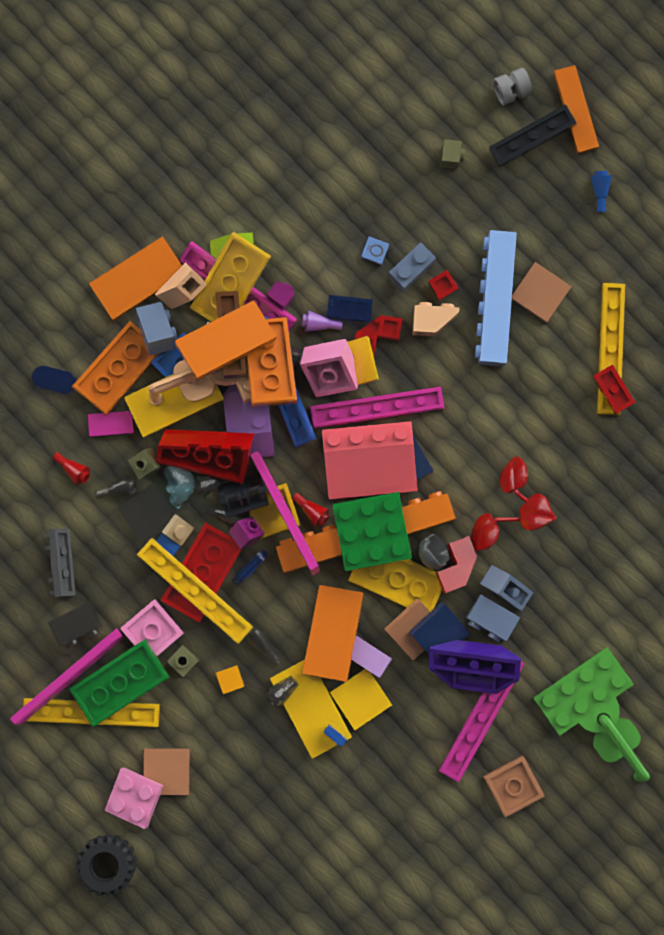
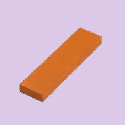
[553,65,599,154]

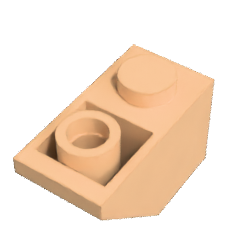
[155,262,207,309]
[412,302,459,337]

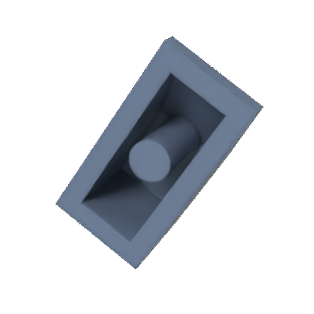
[480,565,533,611]

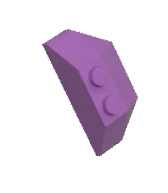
[223,384,275,458]

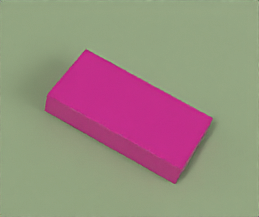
[88,411,135,437]

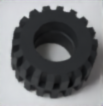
[75,834,136,896]

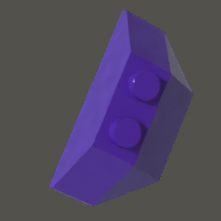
[429,640,521,694]

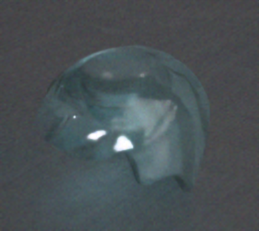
[164,467,195,509]

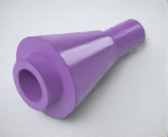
[301,310,342,332]

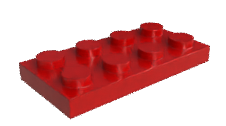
[161,522,242,623]

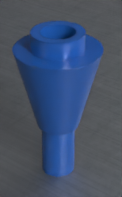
[590,171,612,212]

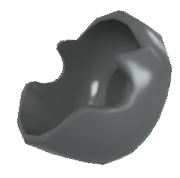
[418,534,450,570]

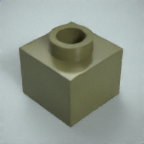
[440,139,465,169]
[128,448,164,479]
[167,645,200,677]

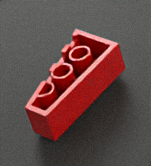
[156,429,255,484]

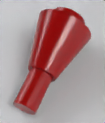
[52,452,90,485]
[292,492,330,527]

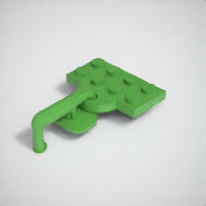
[533,647,650,782]

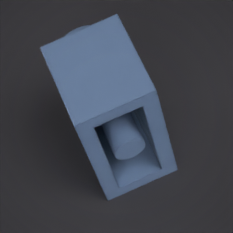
[388,242,436,293]
[136,302,177,356]
[466,595,520,642]

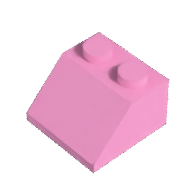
[300,339,358,397]

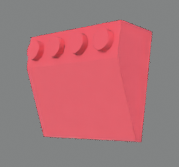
[322,421,418,500]

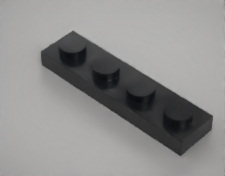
[489,105,577,168]

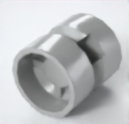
[493,68,533,105]

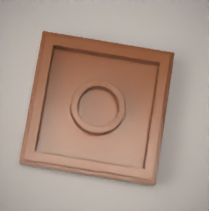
[512,262,572,323]
[385,598,430,660]
[144,748,190,795]
[483,755,545,818]

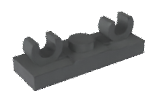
[44,529,76,597]

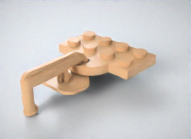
[148,356,251,405]

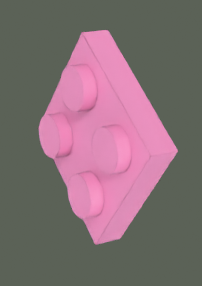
[120,599,184,656]
[105,767,164,829]

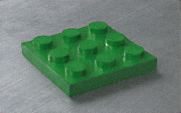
[332,492,412,571]

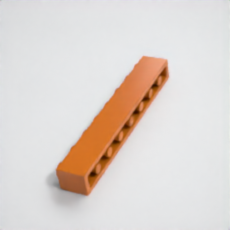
[276,491,456,574]

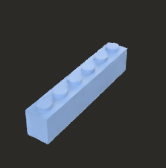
[475,230,517,367]

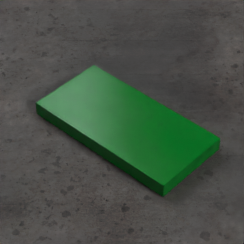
[69,639,170,727]

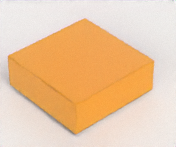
[216,665,245,694]

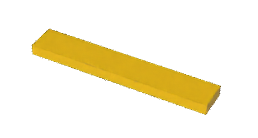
[597,283,625,416]
[137,538,253,644]
[23,698,160,727]

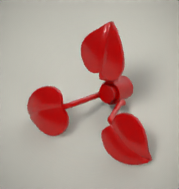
[471,456,557,552]

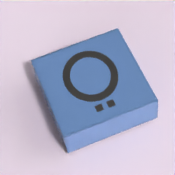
[361,236,389,266]

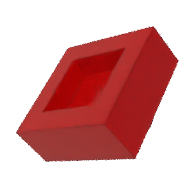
[428,270,459,301]

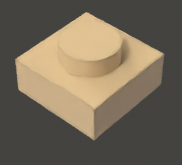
[162,514,194,546]

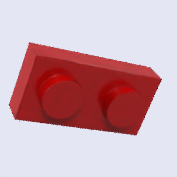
[592,364,636,415]

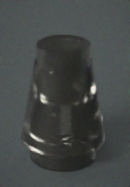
[265,675,299,708]

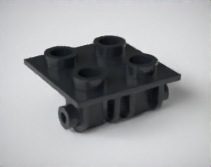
[217,473,269,518]

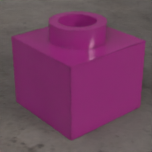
[267,280,295,310]
[229,516,265,549]

